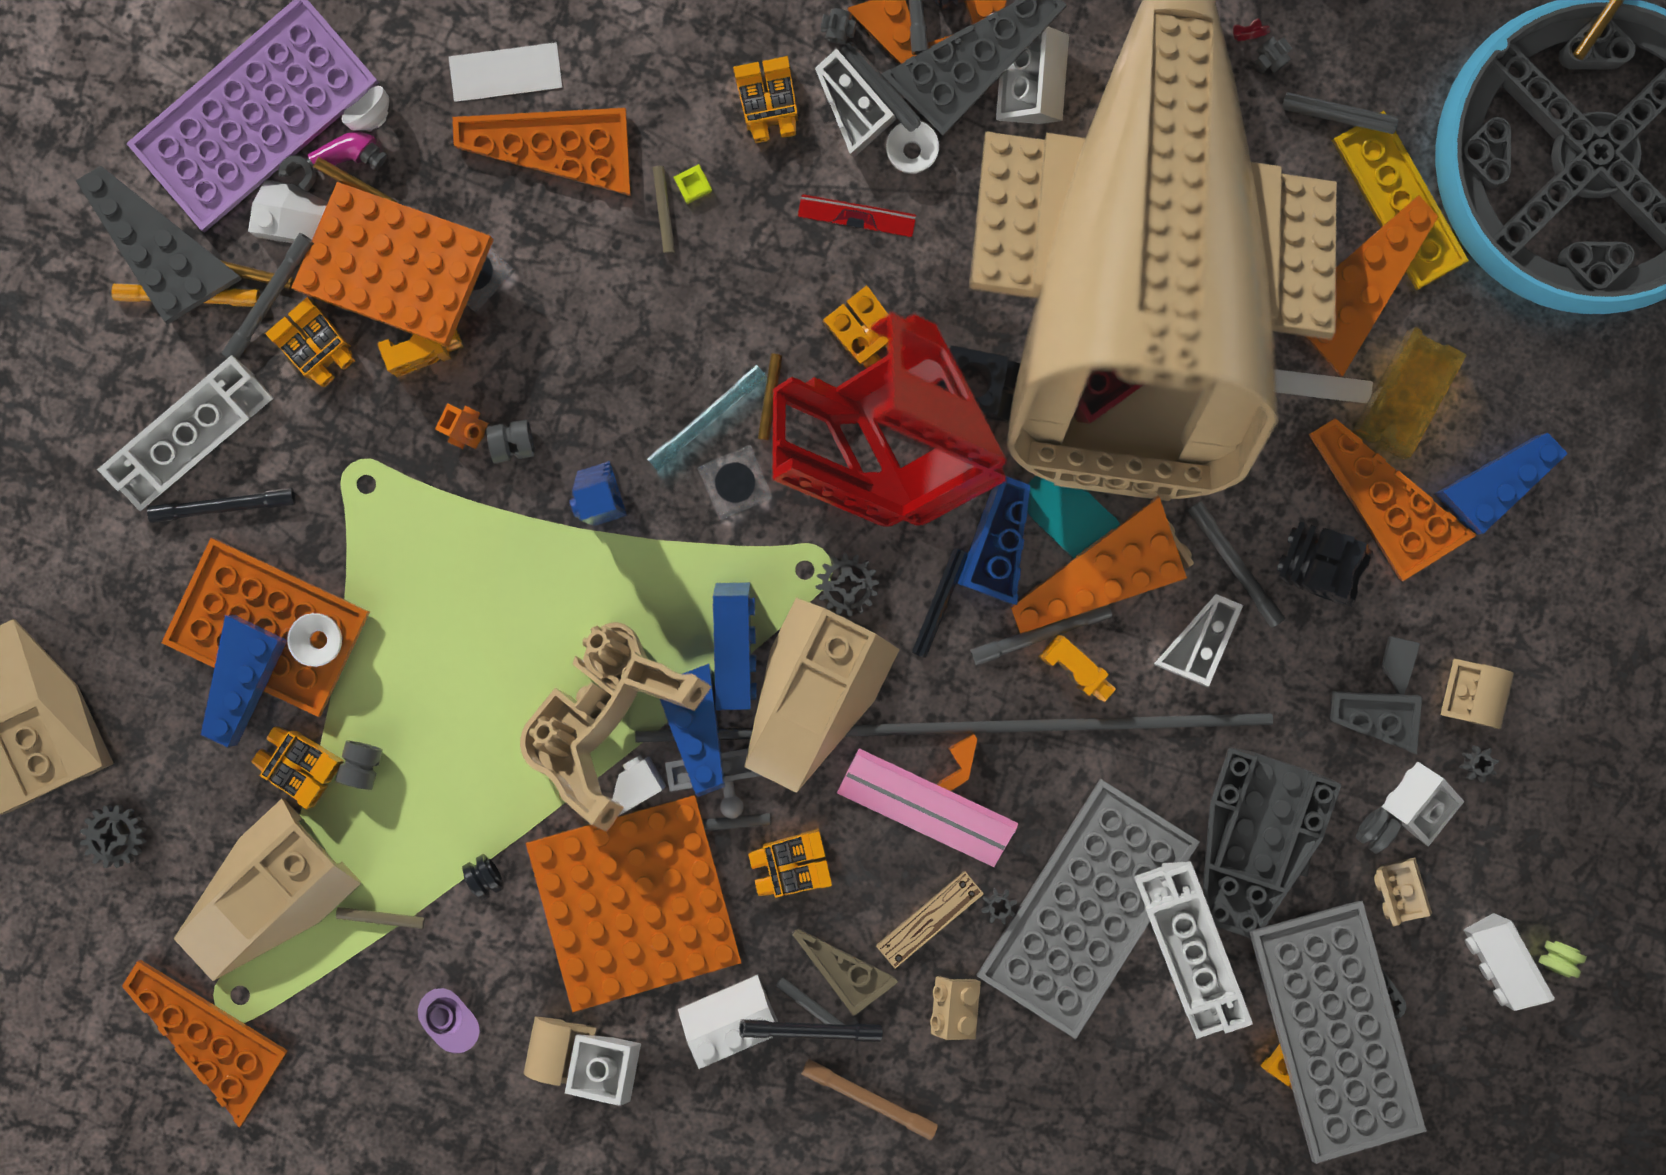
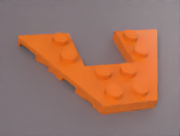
[847,0,1006,64]

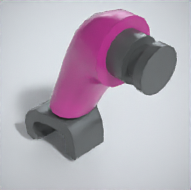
[278,131,388,192]

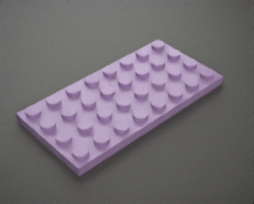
[126,0,379,233]

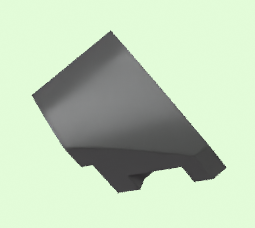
[1381,636,1420,695]

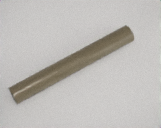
[653,166,675,254]
[336,907,425,929]

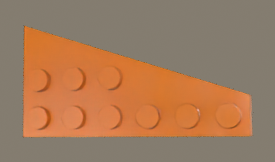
[1309,418,1477,581]

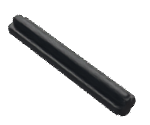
[912,548,968,658]

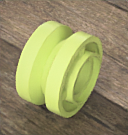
[1538,941,1587,978]

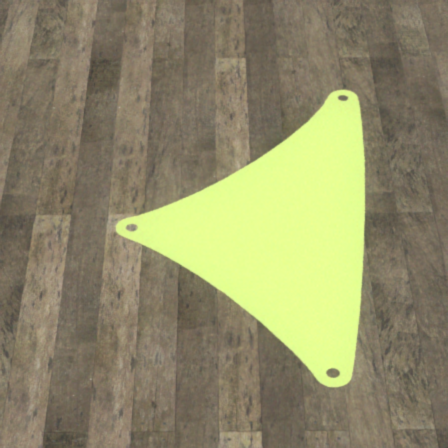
[213,458,832,1023]

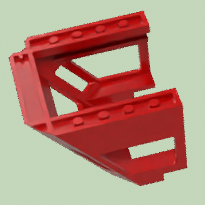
[773,312,1006,527]

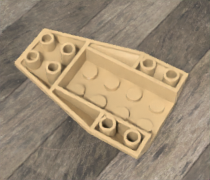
[744,598,900,793]
[174,798,362,981]

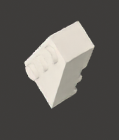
[815,48,897,158]
[1154,594,1243,687]

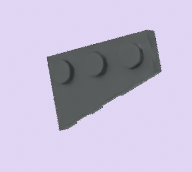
[1330,691,1422,754]

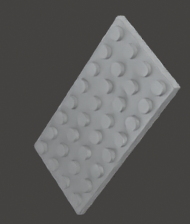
[977,779,1200,1039]
[1249,901,1426,1164]

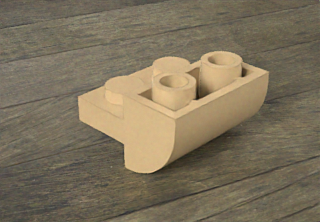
[1440,659,1514,730]
[523,1016,596,1086]

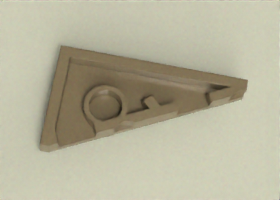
[792,929,898,1016]

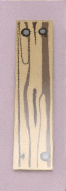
[876,871,984,968]

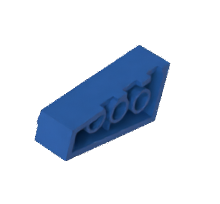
[1433,433,1568,535]
[570,461,628,526]
[957,476,1030,605]
[713,583,757,710]
[660,664,725,797]

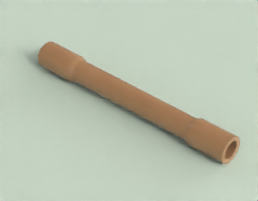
[801,1059,938,1141]

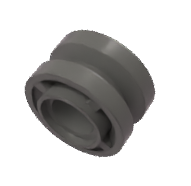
[1356,807,1401,854]

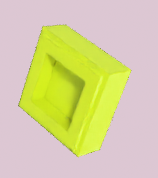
[674,164,713,204]

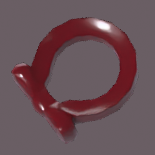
[1233,19,1271,41]

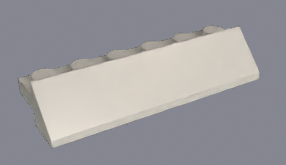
[97,355,274,511]
[1135,862,1253,1039]

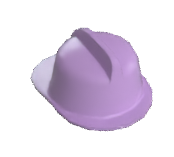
[418,988,480,1054]

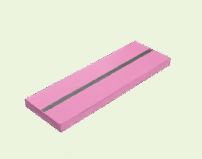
[837,748,1018,867]

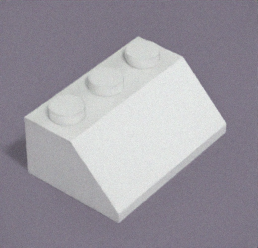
[996,26,1069,124]
[1464,913,1555,1011]
[678,975,778,1069]

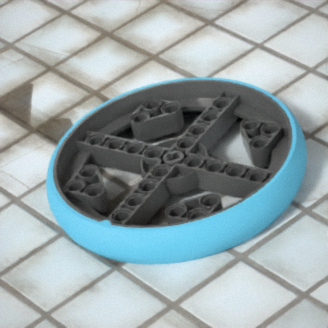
[1435,0,1666,314]

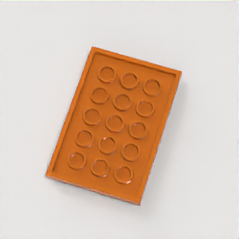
[291,182,494,347]
[161,538,370,717]

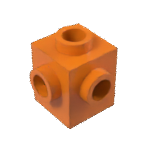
[435,403,489,449]

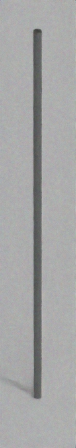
[635,713,1273,743]

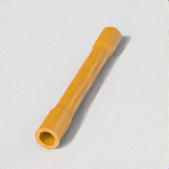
[111,284,261,307]

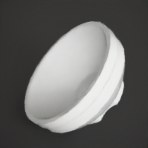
[342,86,389,132]
[886,121,939,174]
[287,613,342,667]

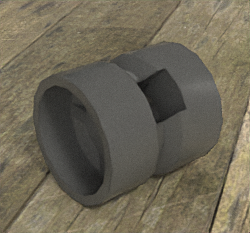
[486,419,535,464]
[335,740,383,790]

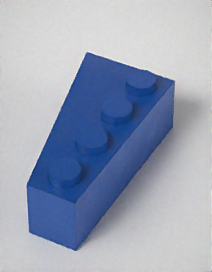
[201,615,287,747]

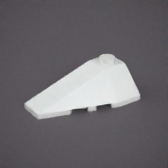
[248,180,328,243]

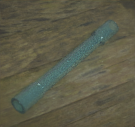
[647,364,767,471]

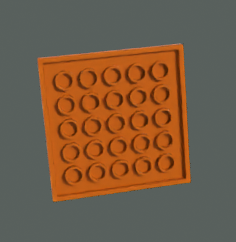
[526,794,741,1013]

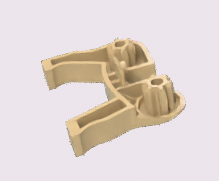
[520,622,712,831]

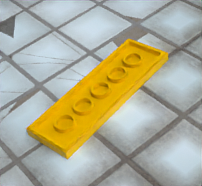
[1332,111,1469,290]

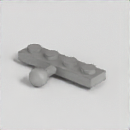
[665,748,761,819]

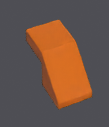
[936,733,977,791]

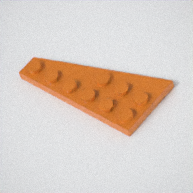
[452,108,631,196]
[1304,195,1438,377]
[1011,495,1187,634]
[122,960,288,1128]

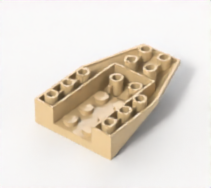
[0,619,114,815]

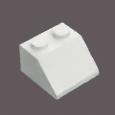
[612,755,666,816]
[1382,762,1464,847]
[565,1034,641,1106]

